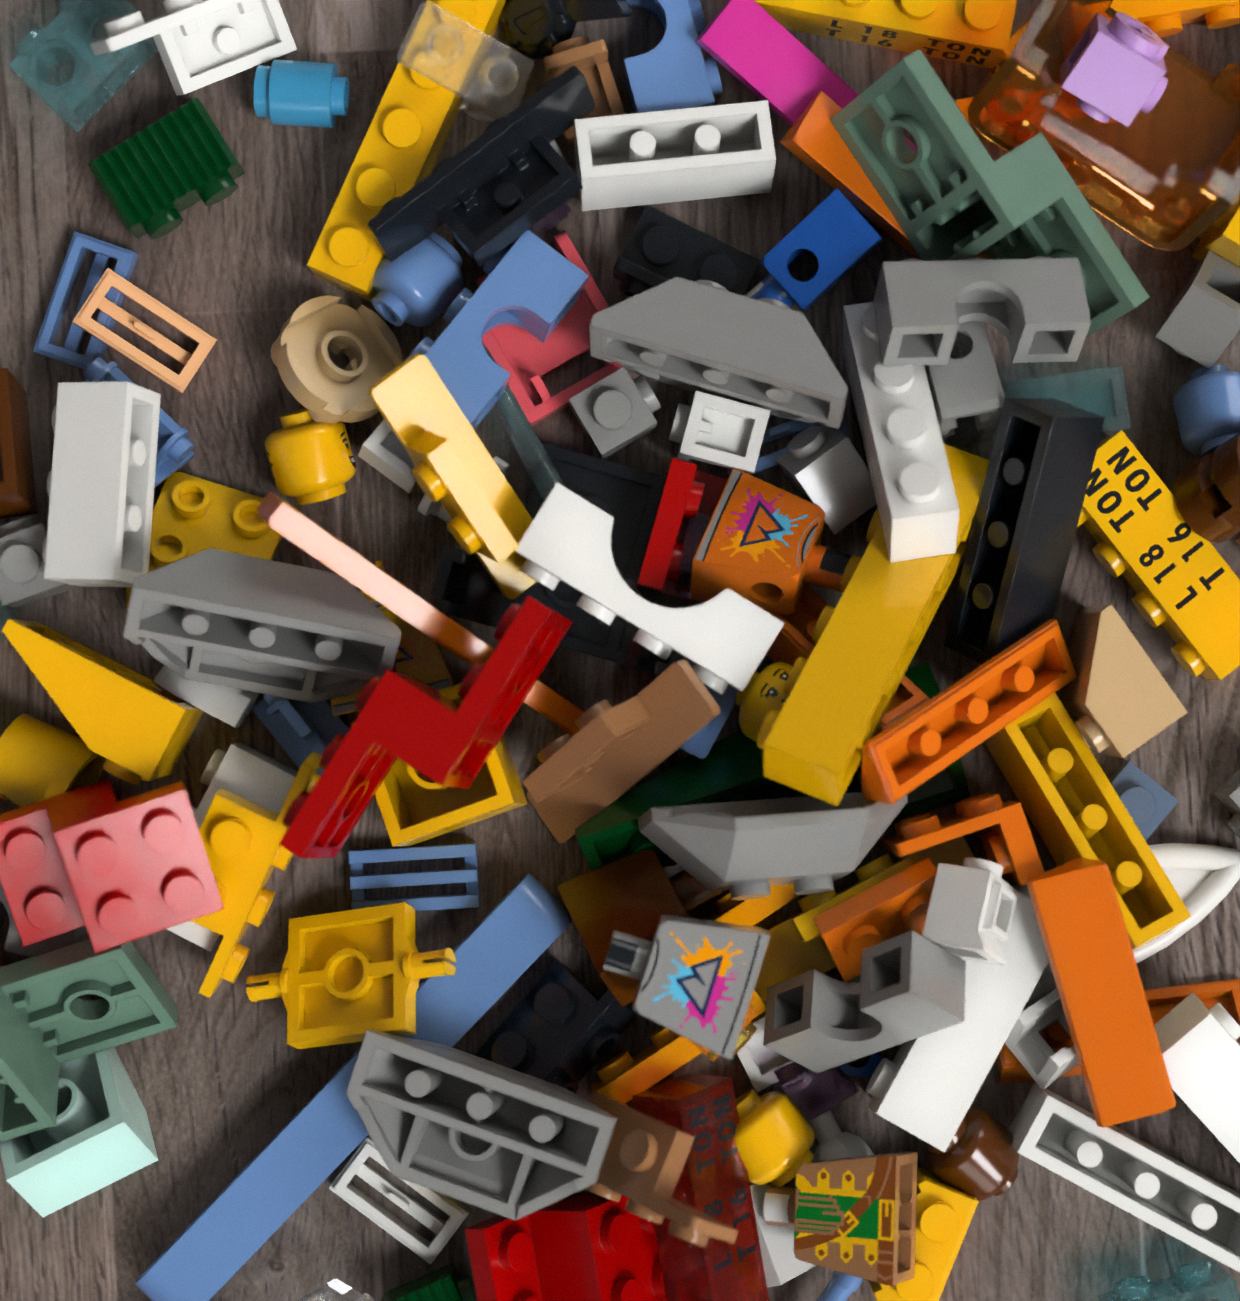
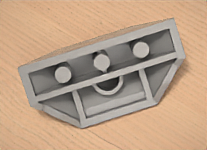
[589,277,848,429]
[123,548,401,703]
[638,792,908,900]
[346,1029,617,1221]

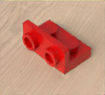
[636,458,728,601]

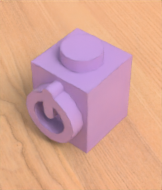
[1060,12,1170,127]

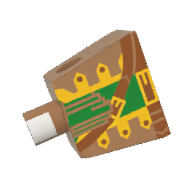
[763,1151,918,1285]

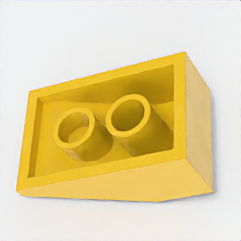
[2,619,204,785]

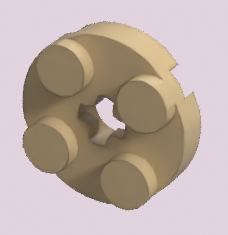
[271,295,402,423]

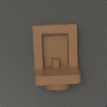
[543,36,625,145]

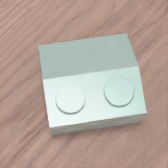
[0,1047,158,1217]

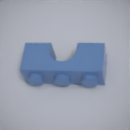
[623,0,723,113]
[408,230,589,430]

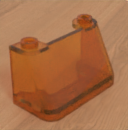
[967,0,1240,251]

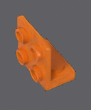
[883,791,1045,886]

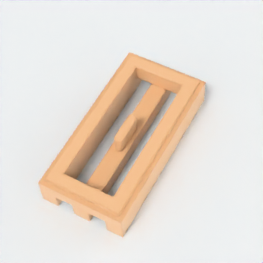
[72,268,217,393]

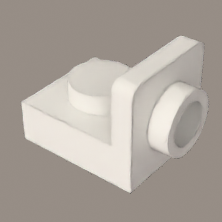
[669,391,771,475]

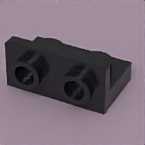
[613,205,760,298]

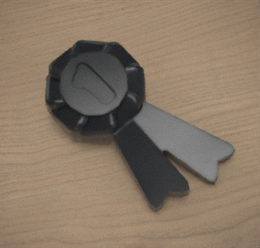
[500,0,632,60]

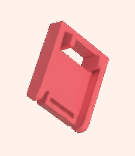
[459,230,629,427]

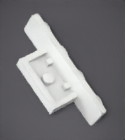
[90,0,297,96]

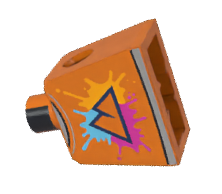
[690,468,853,615]

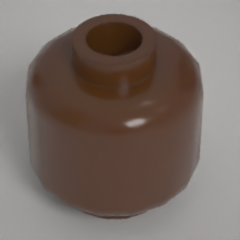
[924,1105,1020,1201]

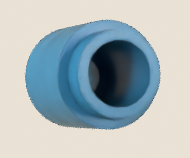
[253,59,350,128]

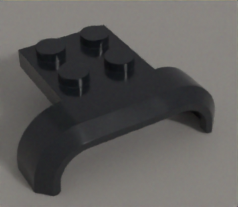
[431,442,684,675]

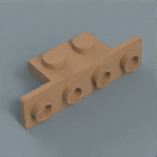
[522,659,720,844]
[585,1091,739,1247]

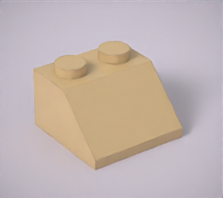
[1061,604,1188,758]

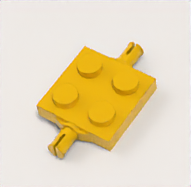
[246,902,456,1049]

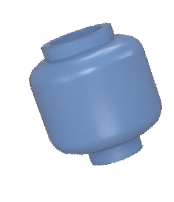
[372,232,464,327]
[1173,364,1240,458]

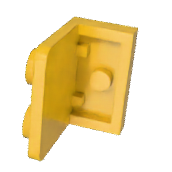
[126,472,283,610]

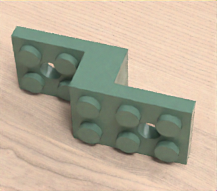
[830,49,1150,337]
[0,939,178,1142]

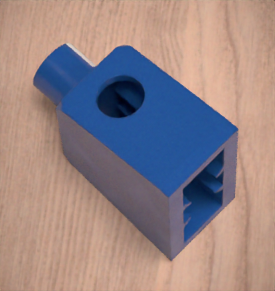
[745,189,883,311]

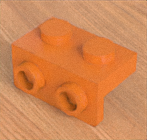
[812,857,937,982]

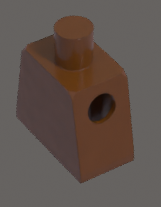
[557,849,722,1007]

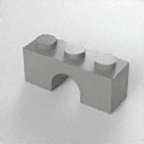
[873,256,1091,366]
[763,931,966,1073]

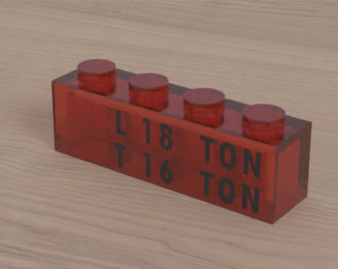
[632,1074,769,1301]

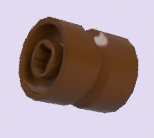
[1173,432,1240,543]

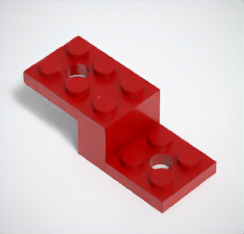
[279,596,573,859]

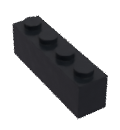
[944,398,1105,664]

